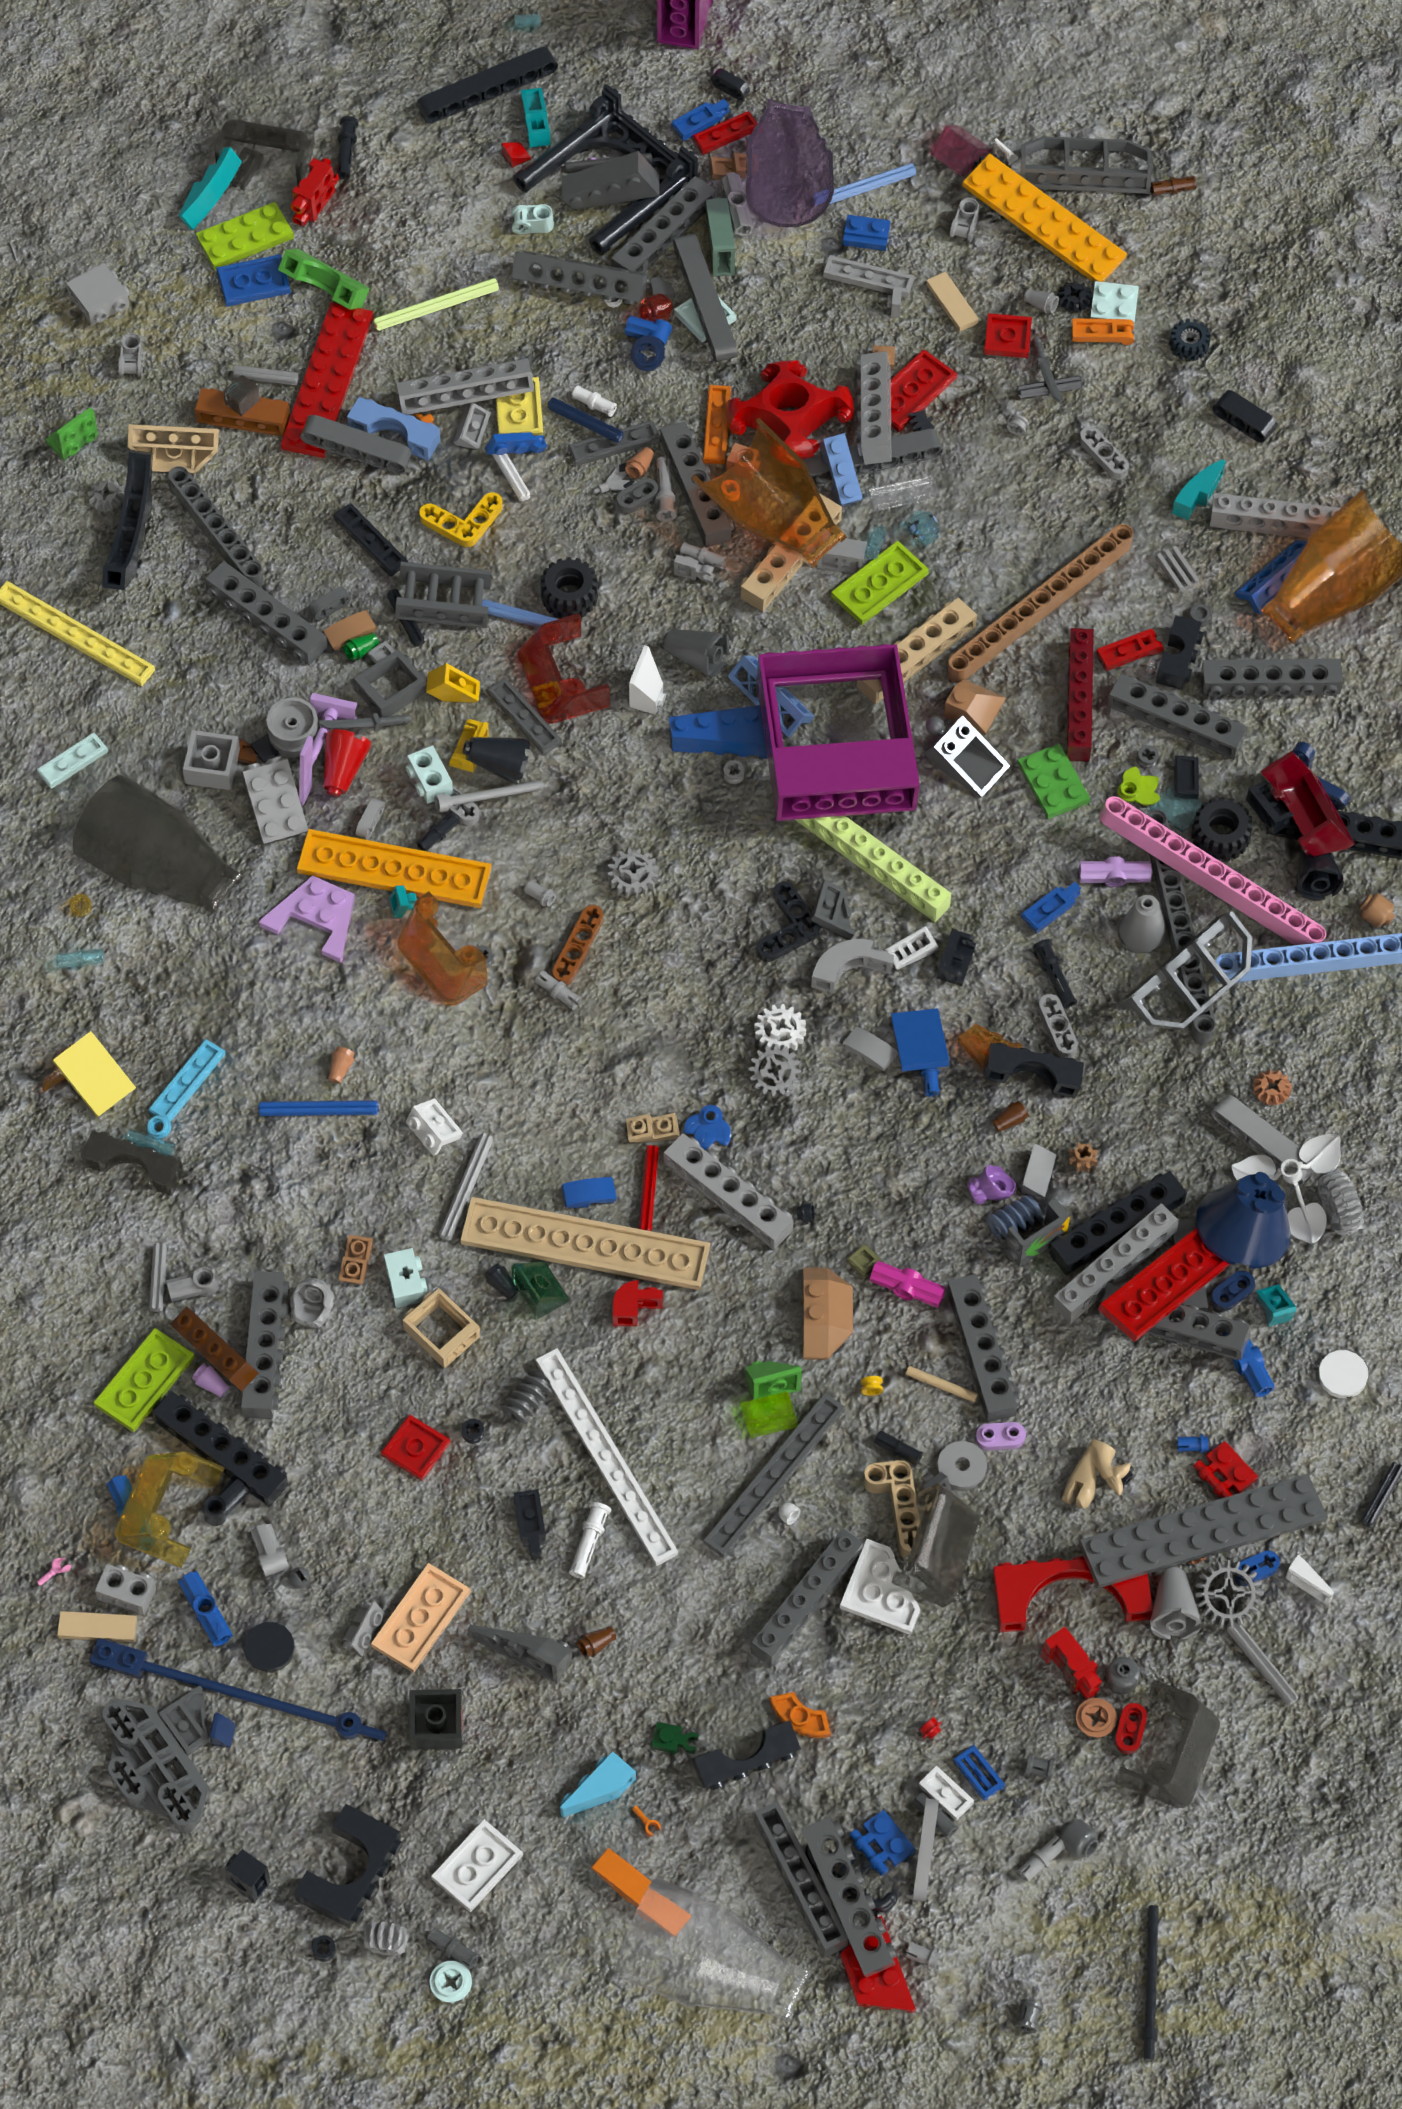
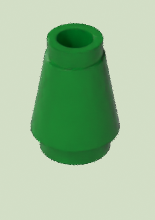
[343,633,379,661]

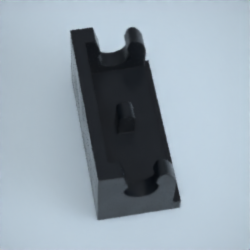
[1246,780,1295,834]
[937,928,976,986]

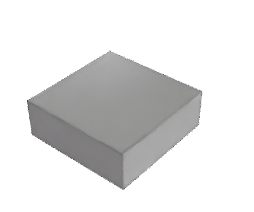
[367,641,395,665]

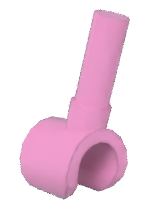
[37,1557,71,1586]

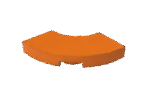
[769,1692,831,1738]

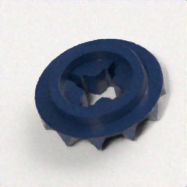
[631,335,665,371]

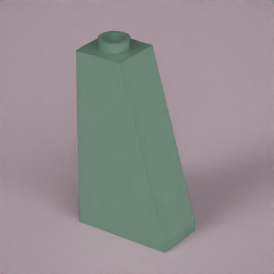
[705,198,735,277]

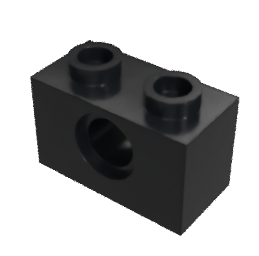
[226,1849,271,1903]

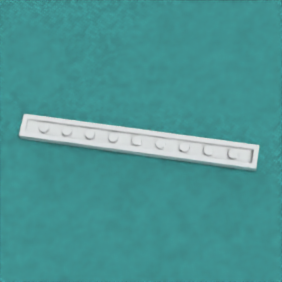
[536,1348,678,1566]

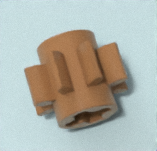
[1068,1142,1098,1173]

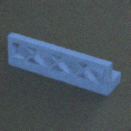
[728,655,815,737]

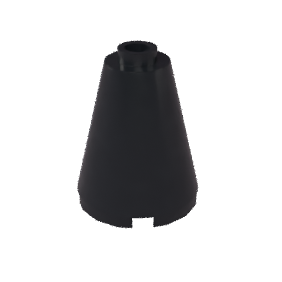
[463,737,530,785]
[1296,847,1344,901]

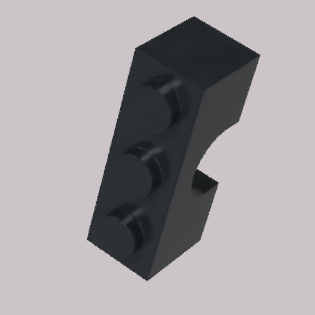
[1156,615,1204,690]

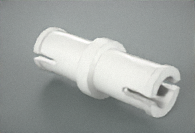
[572,385,617,417]

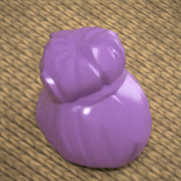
[967,1165,1016,1205]

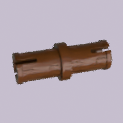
[1151,175,1196,196]

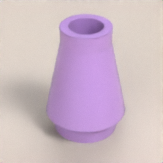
[192,1363,230,1398]

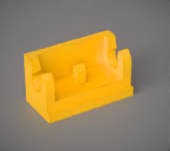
[449,719,489,773]

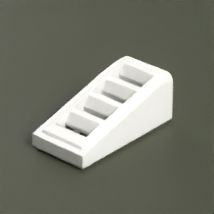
[885,926,940,970]
[1286,1555,1334,1605]

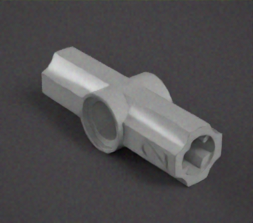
[721,172,754,236]

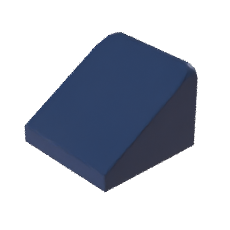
[210,1713,235,1748]

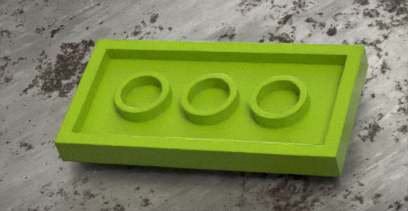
[196,202,294,270]
[831,541,929,625]
[94,1328,195,1433]

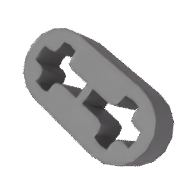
[356,798,385,840]

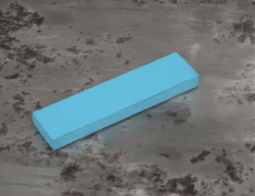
[148,1039,226,1122]

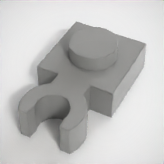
[674,555,714,582]

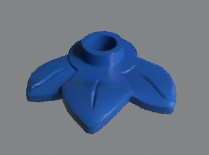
[683,1105,731,1150]

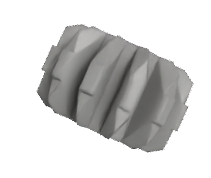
[363,1921,408,1955]

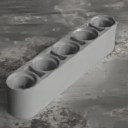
[1211,1095,1314,1185]

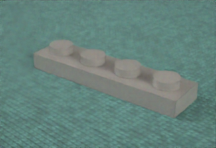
[823,255,914,298]

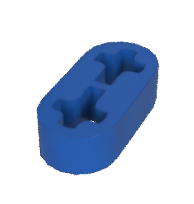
[1234,1550,1280,1586]

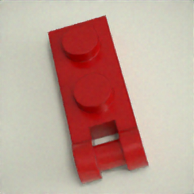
[1096,629,1164,672]

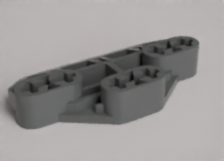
[102,1699,210,1833]

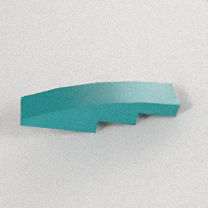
[179,147,242,230]

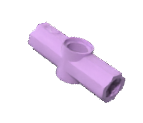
[1079,856,1152,887]

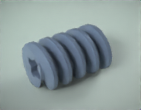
[987,1195,1043,1240]

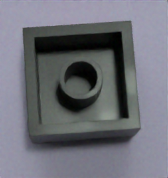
[409,1689,462,1750]

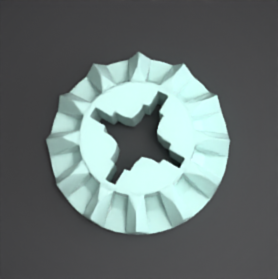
[430,1961,472,2004]

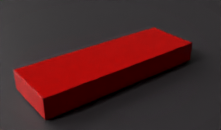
[692,111,759,155]

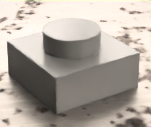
[887,286,902,318]

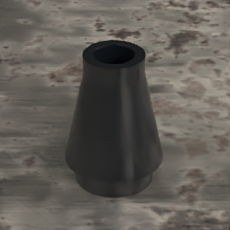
[484,1263,519,1300]

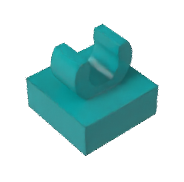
[389,885,418,918]

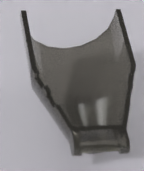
[73,775,243,913]

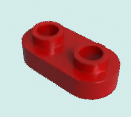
[1115,1703,1147,1755]

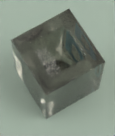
[223,375,260,416]

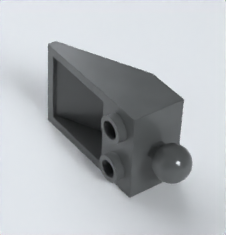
[923,716,1010,798]

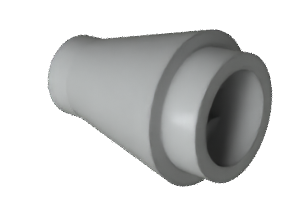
[1024,289,1059,314]

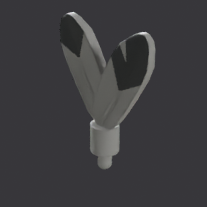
[593,463,636,494]

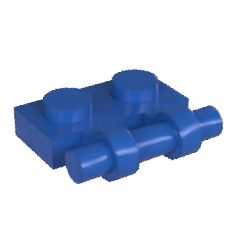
[849,1809,916,1876]

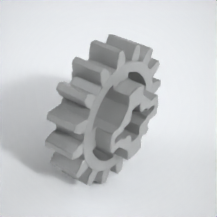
[608,848,659,898]
[749,1044,802,1097]

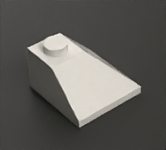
[629,645,666,715]

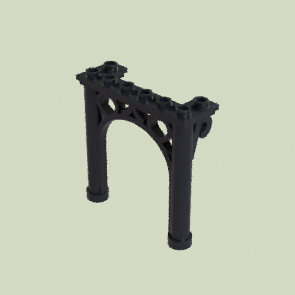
[513,84,698,256]

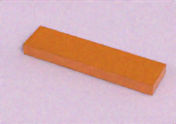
[703,385,731,464]

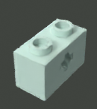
[384,1248,428,1308]

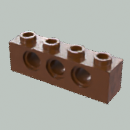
[170,1306,259,1391]

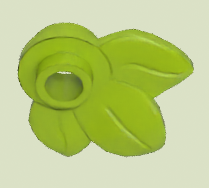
[1117,766,1160,806]

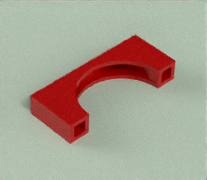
[992,1556,1153,1633]

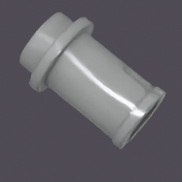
[524,880,556,906]
[905,1942,941,1969]

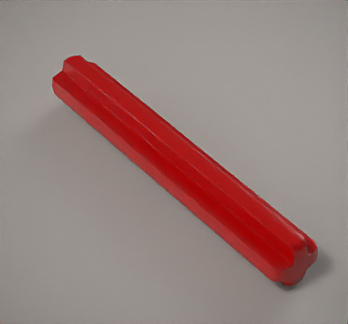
[638,1145,659,1231]

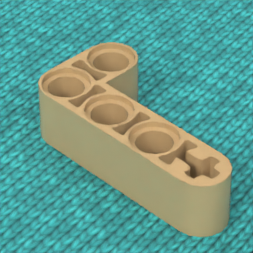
[864,1460,923,1561]

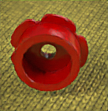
[918,1716,942,1740]

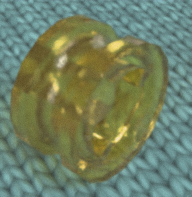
[69,894,92,917]

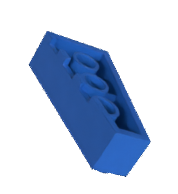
[669,705,767,759]

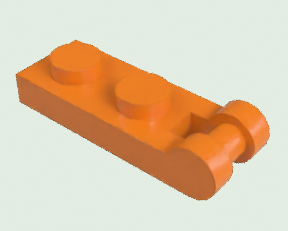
[1072,318,1134,345]

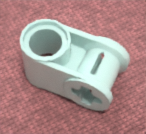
[512,204,554,235]

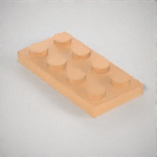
[371,1563,471,1673]

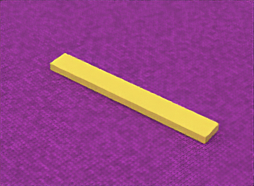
[0,581,155,686]

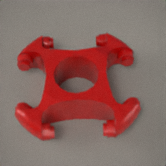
[726,360,854,461]

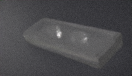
[868,475,940,511]

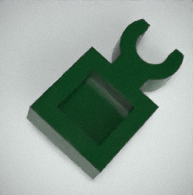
[651,1722,699,1754]

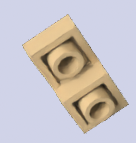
[626,1113,680,1143]

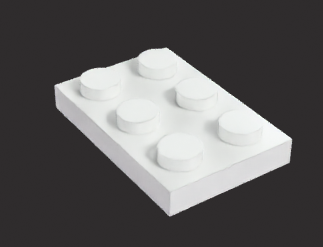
[431,1819,523,1913]

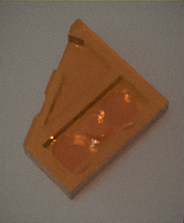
[956,1024,1023,1069]

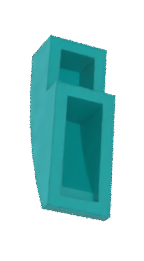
[520,88,551,147]
[1172,459,1226,520]

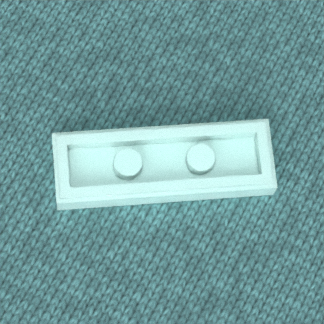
[37,732,108,789]

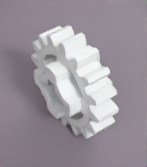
[754,1004,806,1054]

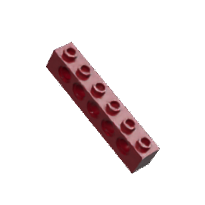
[1066,628,1094,762]

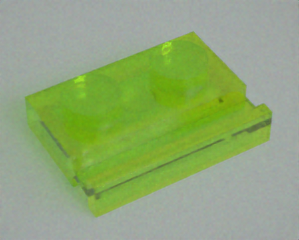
[740,1391,798,1439]

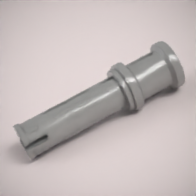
[655,457,676,522]

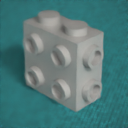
[66,263,130,326]

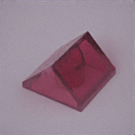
[931,125,992,177]

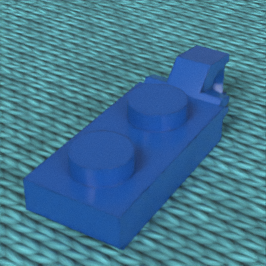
[671,99,729,141]
[484,432,547,455]
[1021,882,1081,934]

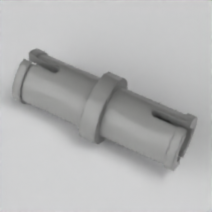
[680,542,727,570]
[535,970,582,1010]
[1017,1835,1065,1882]

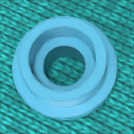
[147,1115,171,1139]

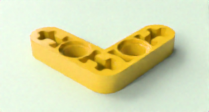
[419,492,503,547]

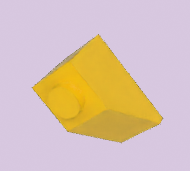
[426,663,480,703]

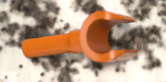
[412,413,434,424]
[632,1805,661,1837]

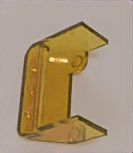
[115,1452,225,1568]

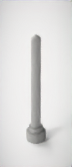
[434,781,544,813]

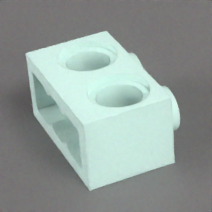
[405,745,453,804]

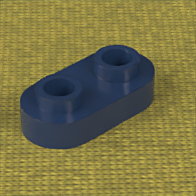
[1211,1271,1255,1311]

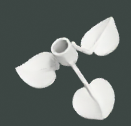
[1232,1134,1341,1244]

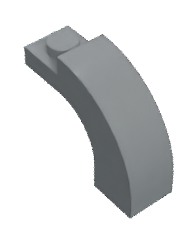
[811,939,894,994]

